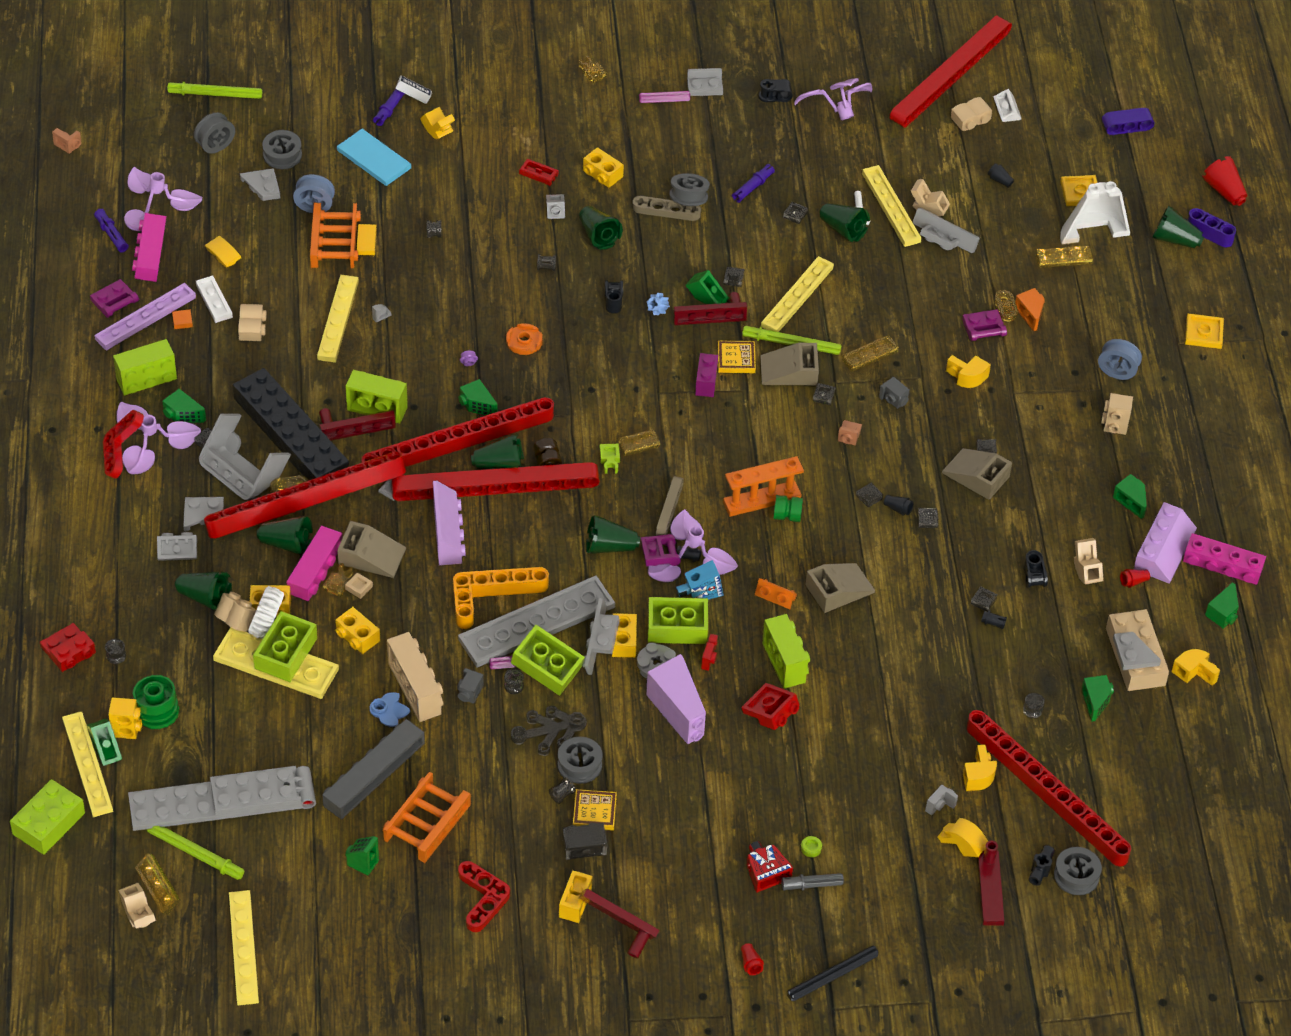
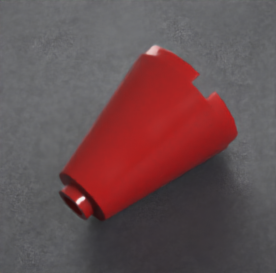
[1202,156,1247,206]

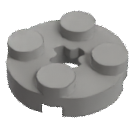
[637,642,676,678]

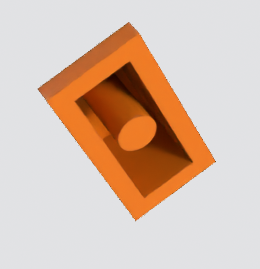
[1015,288,1045,331]

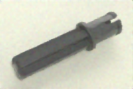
[781,873,844,891]

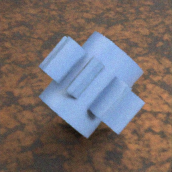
[647,293,670,315]

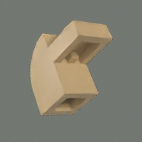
[911,179,950,216]
[1074,538,1103,584]
[118,883,156,928]

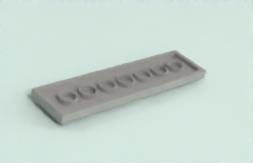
[458,576,615,667]

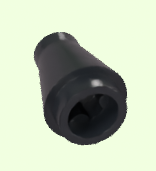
[988,163,1014,188]
[884,495,914,516]

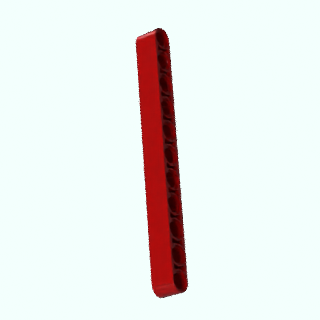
[889,15,1012,128]
[361,397,554,467]
[204,452,406,538]
[391,462,600,501]
[967,710,1131,867]

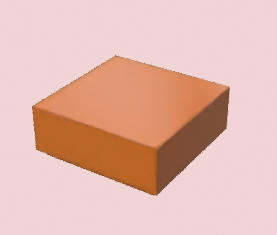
[172,309,193,329]

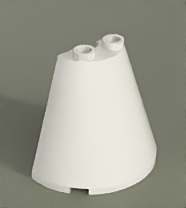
[1060,181,1130,244]

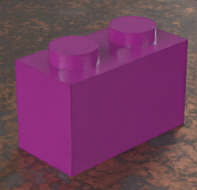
[695,353,718,397]

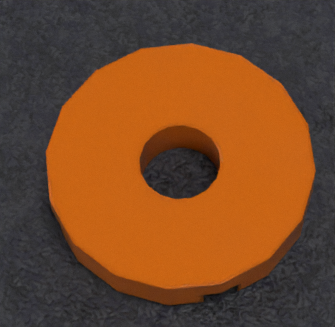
[506,323,543,355]

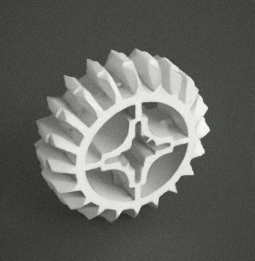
[248,586,284,639]

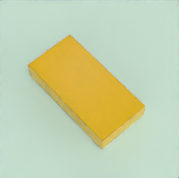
[357,224,376,255]

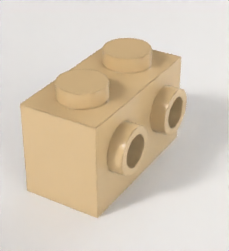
[1101,393,1133,435]

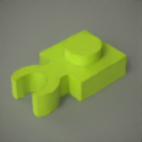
[600,444,620,474]

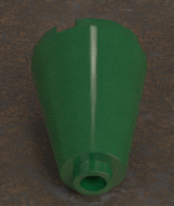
[820,203,870,242]
[579,206,623,250]
[1152,206,1204,248]
[471,433,525,469]
[586,515,640,554]
[257,516,313,555]
[175,572,232,610]

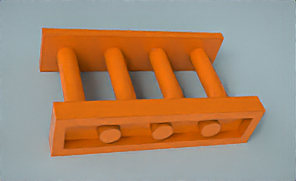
[310,203,361,268]
[723,456,804,517]
[383,772,471,863]

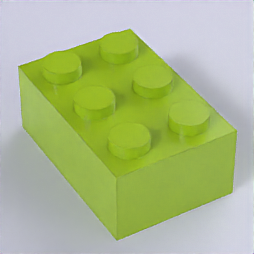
[113,339,177,396]
[346,370,408,424]
[648,597,708,644]
[253,611,317,682]
[762,614,810,689]
[511,625,585,696]
[10,779,85,855]

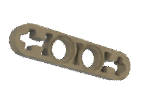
[632,196,701,221]
[656,476,684,536]

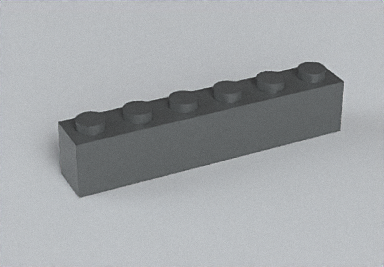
[322,719,425,820]

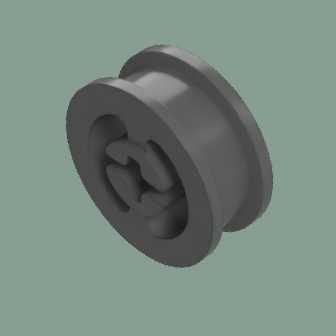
[194,112,235,153]
[262,130,302,169]
[669,173,710,206]
[558,737,602,783]
[1054,847,1102,895]

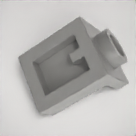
[546,194,565,219]
[925,785,958,815]

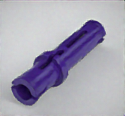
[373,89,405,126]
[732,164,775,203]
[94,209,129,253]

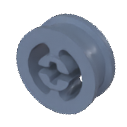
[293,174,335,213]
[1098,339,1142,380]

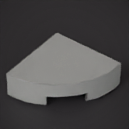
[372,304,391,322]
[379,479,395,501]

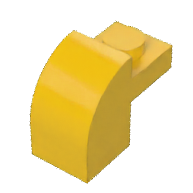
[420,107,455,139]
[946,355,991,388]
[1172,649,1220,686]
[963,745,997,791]
[938,818,988,857]

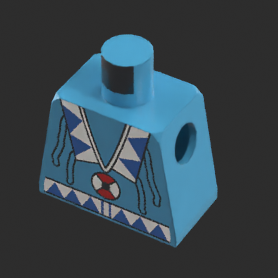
[676,560,724,600]

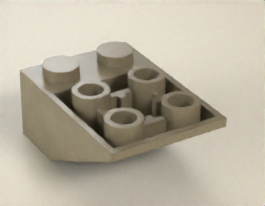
[760,343,819,385]
[942,448,1012,500]
[338,521,406,578]
[806,563,875,613]

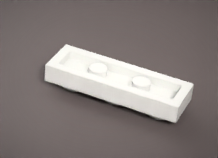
[196,276,233,323]

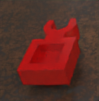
[701,634,718,671]

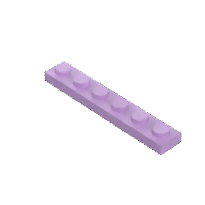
[95,283,196,350]

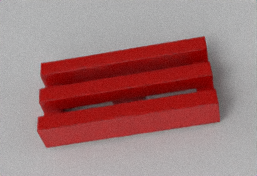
[519,159,559,186]

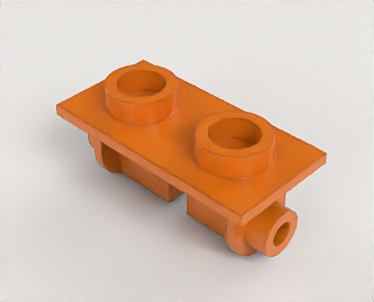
[755,578,797,609]

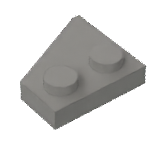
[240,168,280,201]
[184,497,224,531]
[1113,632,1161,670]

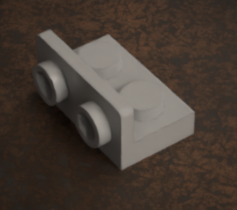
[687,68,723,96]
[157,532,197,561]

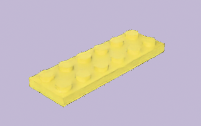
[213,627,339,699]

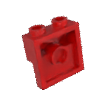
[40,623,96,672]
[741,683,800,730]

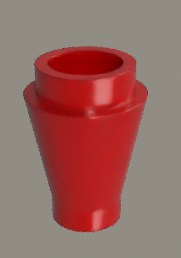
[1120,569,1150,588]
[741,943,764,975]

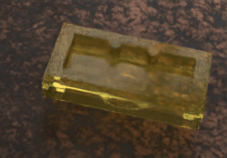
[618,429,660,456]

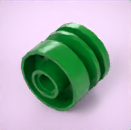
[133,675,180,729]

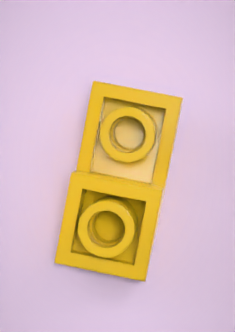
[205,236,241,268]

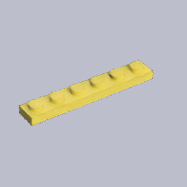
[862,165,921,247]
[761,256,834,332]
[317,275,359,363]
[62,712,113,817]
[229,890,259,1005]

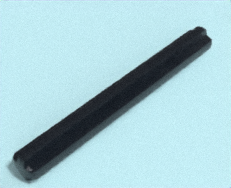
[787,945,879,1001]

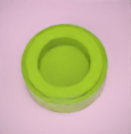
[801,836,822,857]

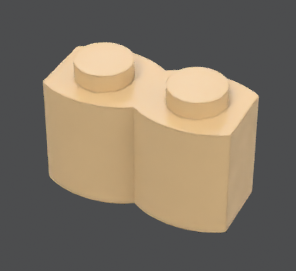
[951,97,992,131]
[238,304,267,341]
[214,592,256,632]

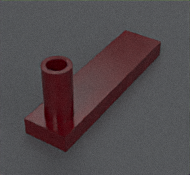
[674,292,747,325]
[319,408,396,441]
[977,840,1004,926]
[579,889,659,959]

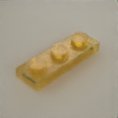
[1036,246,1093,268]
[842,335,899,372]
[135,853,181,914]

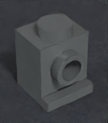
[879,377,909,409]
[457,668,484,704]

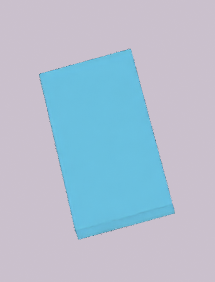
[337,129,411,186]

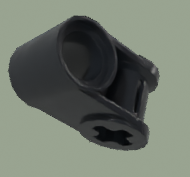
[759,79,793,102]
[605,280,623,314]
[1024,550,1048,588]

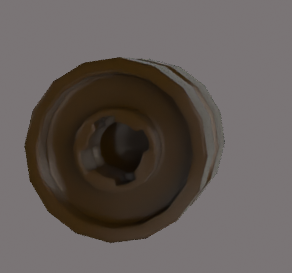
[533,438,562,466]

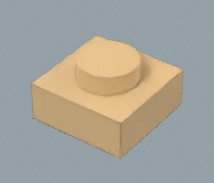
[345,573,373,599]

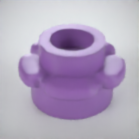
[460,351,478,366]

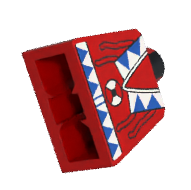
[746,841,793,893]

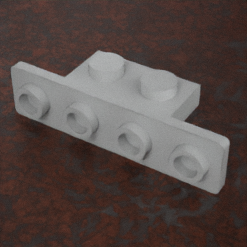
[913,207,980,253]
[583,597,620,675]

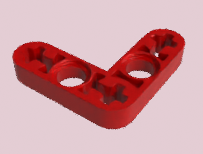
[103,410,144,479]
[458,861,510,932]

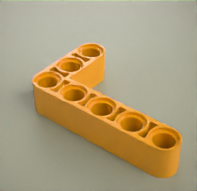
[453,567,549,629]

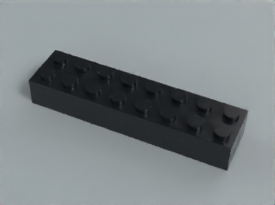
[233,368,349,481]

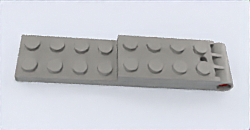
[128,766,316,831]

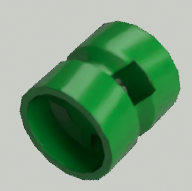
[774,495,803,522]

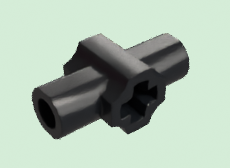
[1029,845,1055,886]

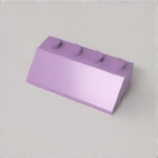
[433,481,465,565]
[1134,502,1197,584]

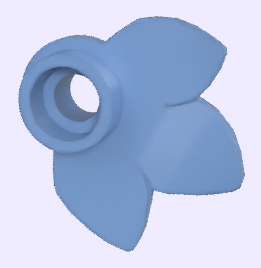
[370,693,410,727]

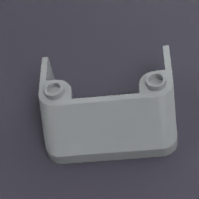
[199,414,291,500]

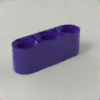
[1102,108,1155,135]
[1188,208,1236,247]

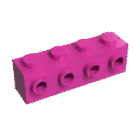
[132,213,166,282]
[287,526,343,601]
[1183,533,1266,585]

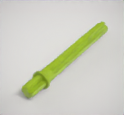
[167,82,262,99]
[742,326,841,355]
[147,826,244,880]

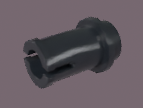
[677,546,702,562]
[981,610,1007,629]

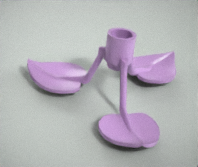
[794,78,872,120]
[124,167,203,231]
[117,402,201,474]
[648,509,738,582]

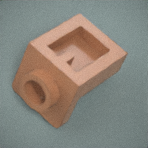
[52,128,81,154]
[838,420,862,446]

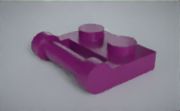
[90,279,139,318]
[962,309,1007,341]
[641,534,681,566]

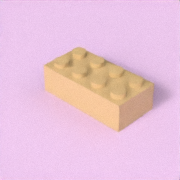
[1106,609,1169,691]
[387,632,443,722]

